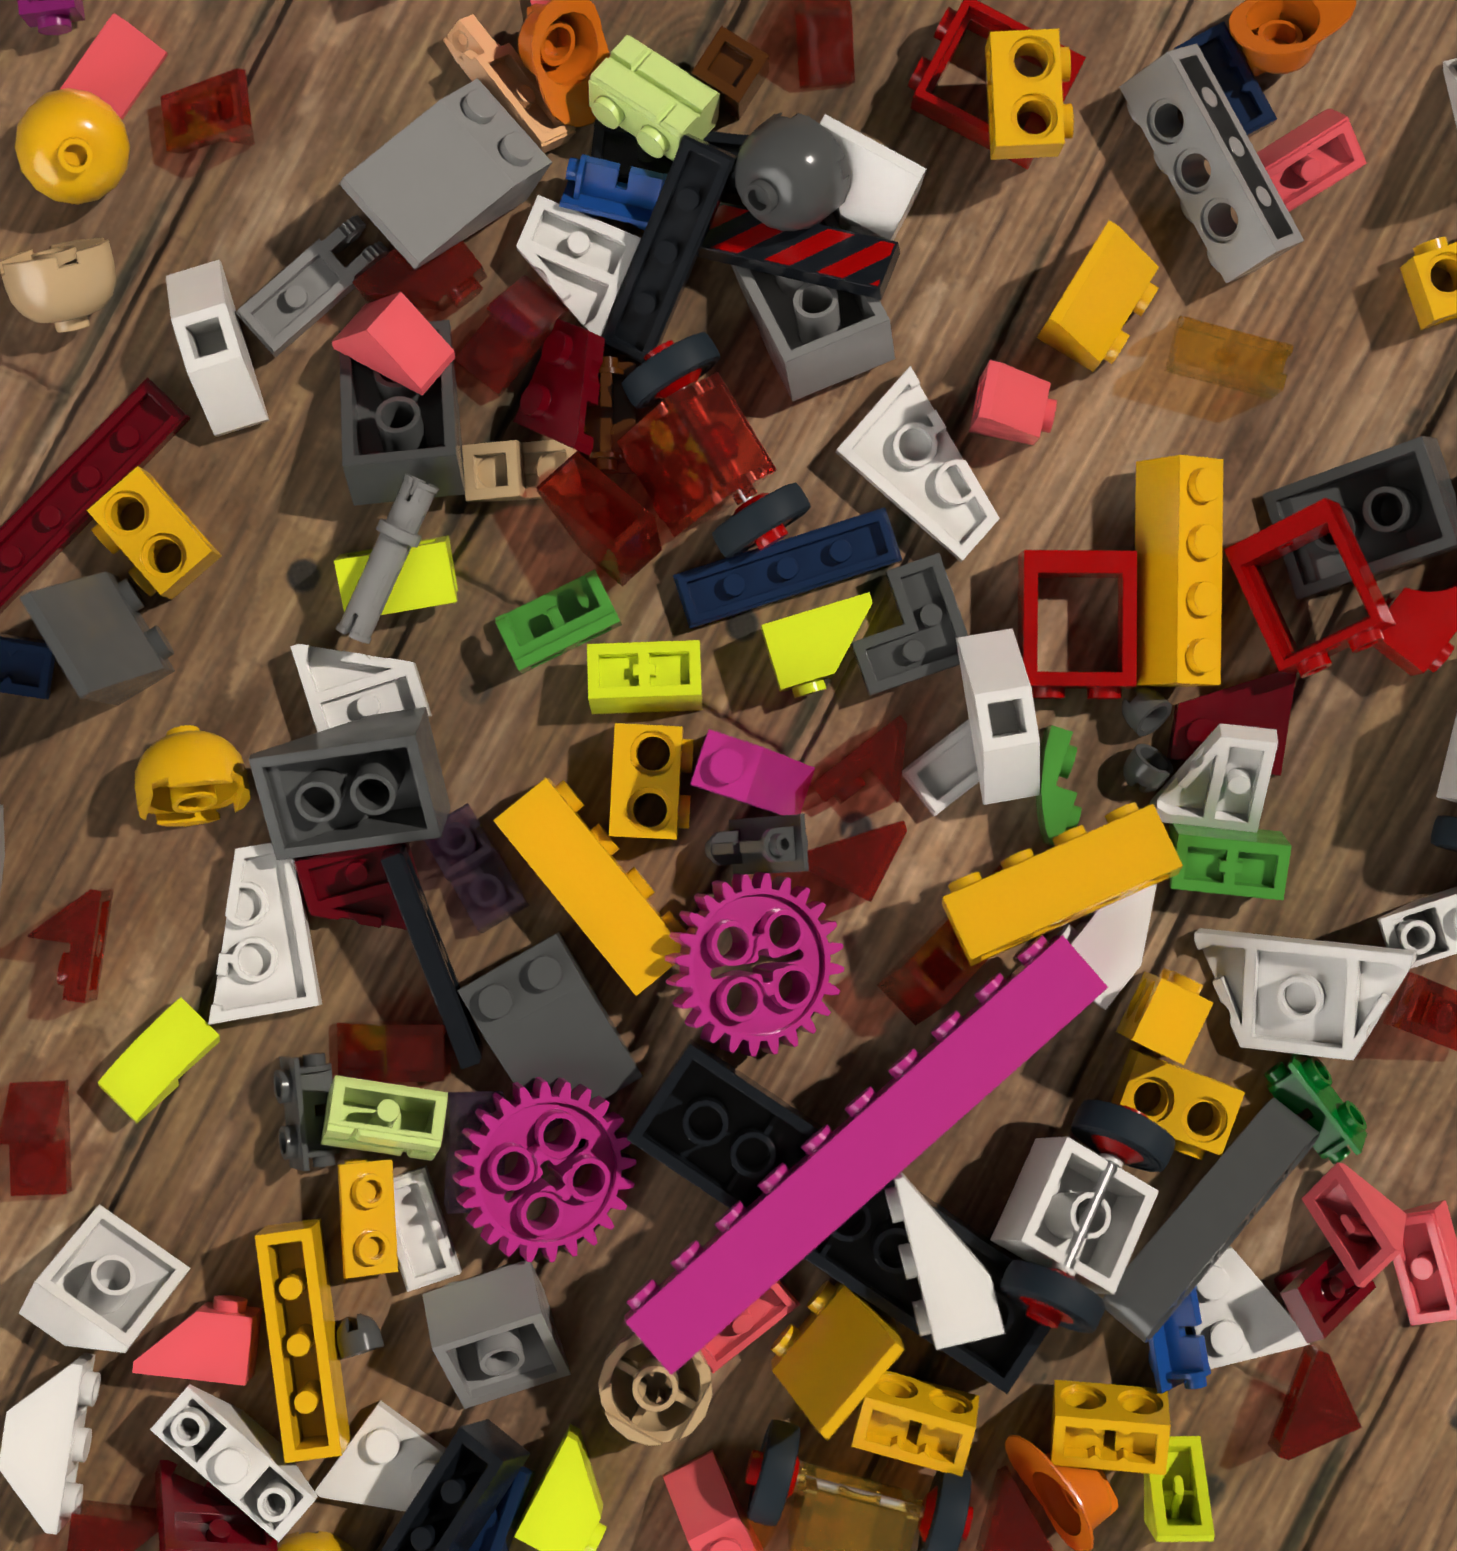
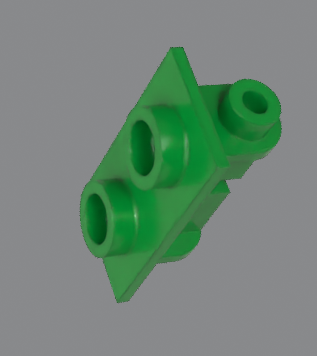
[1264,1054,1367,1164]

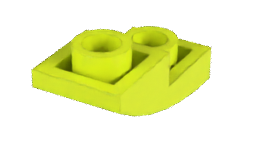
[98,997,220,1124]

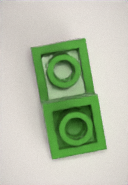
[1036,725,1082,846]

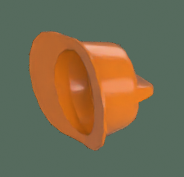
[518,0,610,127]
[1228,0,1356,76]
[1005,1435,1118,1551]

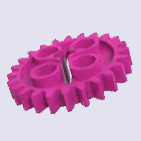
[665,872,844,1057]
[453,1077,636,1262]

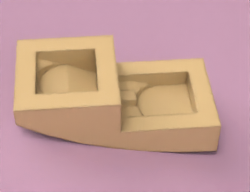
[462,440,585,502]

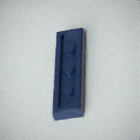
[673,507,902,630]

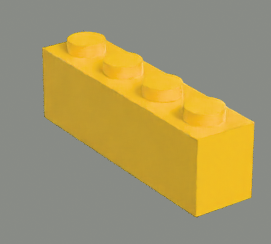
[1135,455,1224,688]
[493,778,687,996]
[942,802,1183,967]
[255,1218,351,1463]

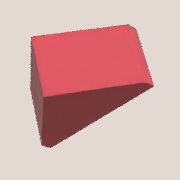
[332,292,456,396]
[1301,1162,1406,1288]

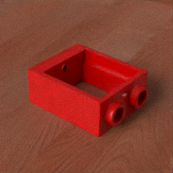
[907,0,1086,170]
[1224,498,1396,678]
[1018,550,1137,699]

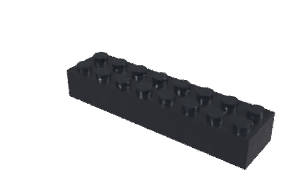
[626,1039,1051,1394]

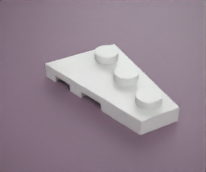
[835,366,1000,562]
[208,842,322,1025]

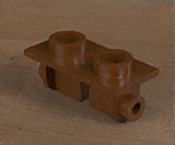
[580,357,636,474]

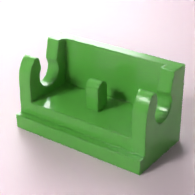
[495,569,622,674]
[1168,823,1292,901]

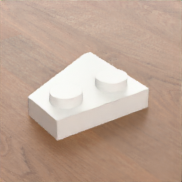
[516,195,641,336]
[290,644,432,732]
[1149,723,1278,833]
[1191,1246,1310,1369]
[315,1400,446,1512]

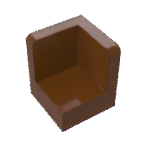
[691,25,769,120]

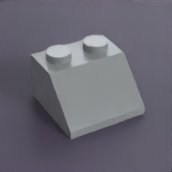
[422,1260,571,1409]

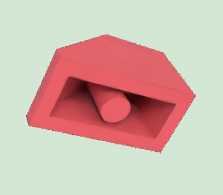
[969,360,1057,445]
[132,1295,262,1386]
[663,1449,764,1551]

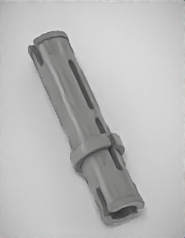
[336,473,439,644]

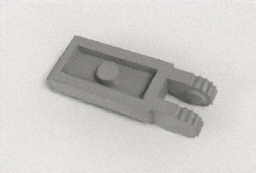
[236,215,389,358]

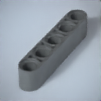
[1103,1098,1320,1343]

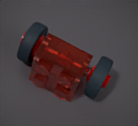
[617,332,811,558]

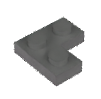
[851,553,968,696]

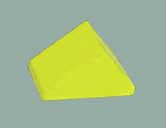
[1144,1436,1215,1542]

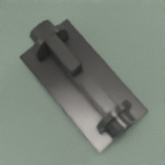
[705,814,809,875]
[274,1053,340,1171]

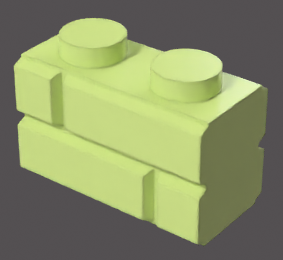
[588,35,720,161]
[321,1075,448,1161]

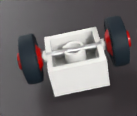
[990,1099,1175,1333]

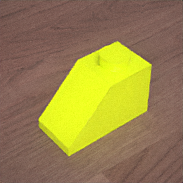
[761,592,873,698]
[514,1424,607,1551]

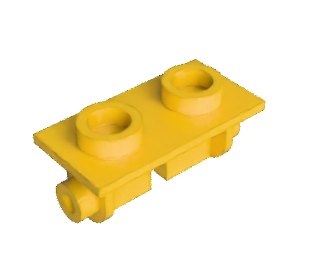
[337,1158,398,1279]

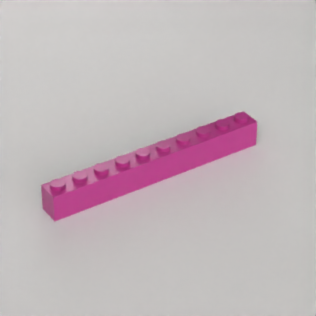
[624,935,1109,1375]

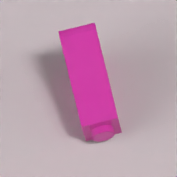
[691,729,815,816]

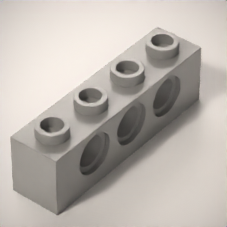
[1119,43,1304,284]

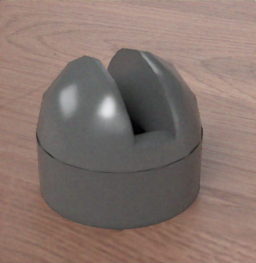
[1122,687,1172,736]
[1123,744,1174,793]
[336,1314,384,1359]

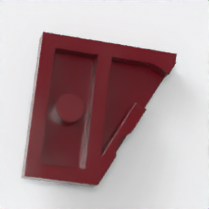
[513,318,605,456]
[1167,671,1297,776]
[294,842,421,930]
[155,1460,278,1551]

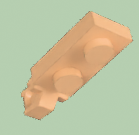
[443,14,576,153]

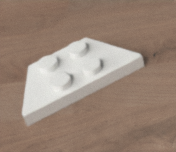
[1194,928,1417,1061]

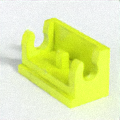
[334,535,458,615]
[587,640,703,714]

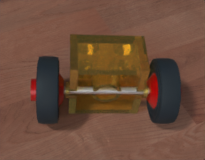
[745,1420,974,1551]

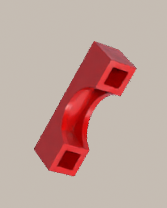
[1372,580,1457,676]

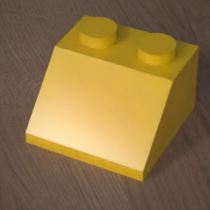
[1037,220,1159,372]

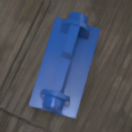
[559,154,668,230]
[1149,1286,1211,1394]

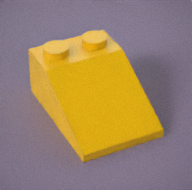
[770,1281,904,1440]

